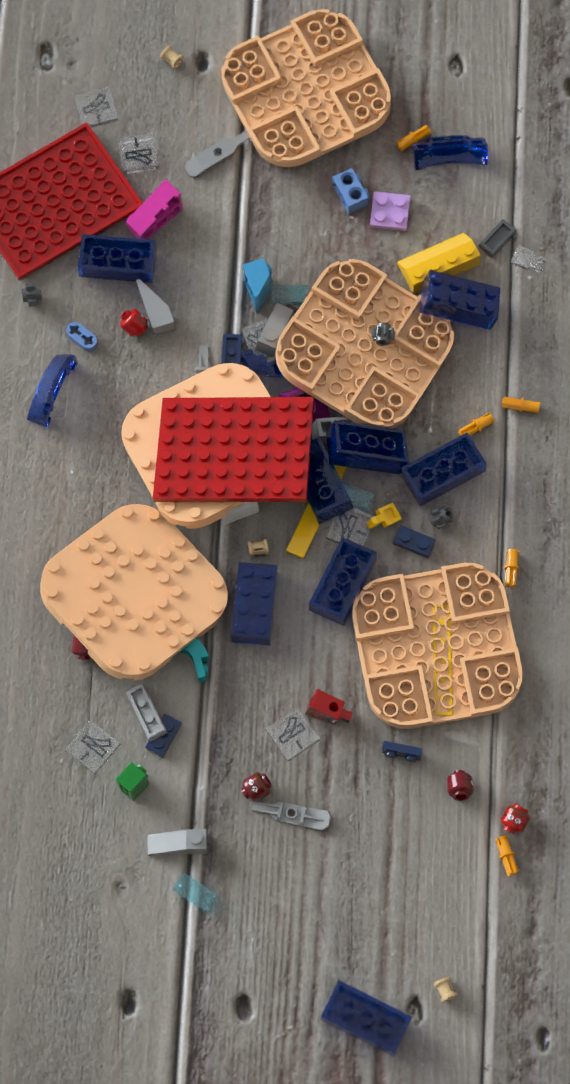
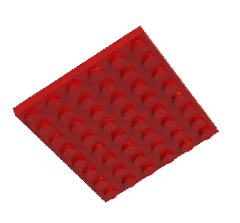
[0,122,143,281]
[153,397,314,502]

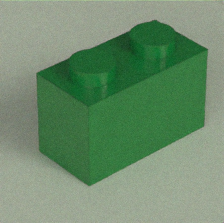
[116,762,149,801]

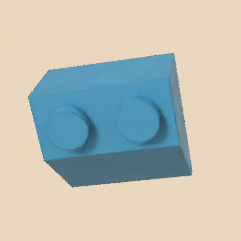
[242,258,273,312]

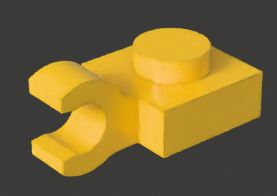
[366,502,402,529]

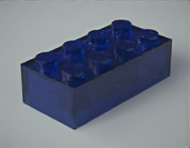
[77,234,157,283]
[420,270,501,330]
[326,420,409,475]
[401,433,487,507]
[307,437,353,524]
[309,537,377,626]
[231,562,278,646]
[321,980,412,1057]

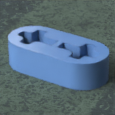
[66,322,98,352]

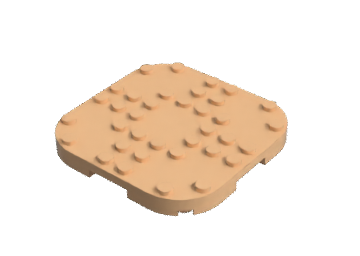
[221,9,391,167]
[276,259,454,431]
[121,363,270,529]
[40,504,228,681]
[352,563,522,729]

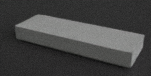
[126,683,168,742]

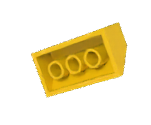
[397,233,481,294]

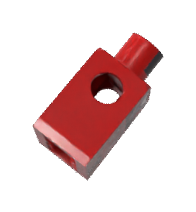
[305,689,353,725]

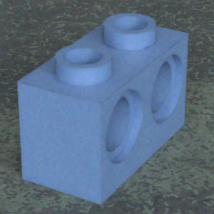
[332,168,370,214]

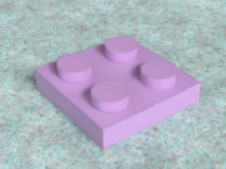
[370,192,410,231]

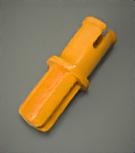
[395,125,431,152]
[502,397,540,414]
[458,412,494,439]
[504,549,519,588]
[495,835,518,876]

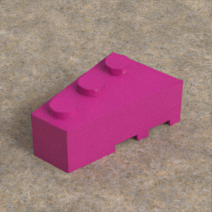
[126,179,183,244]

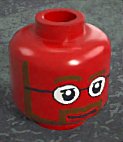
[120,309,148,337]
[501,803,530,834]

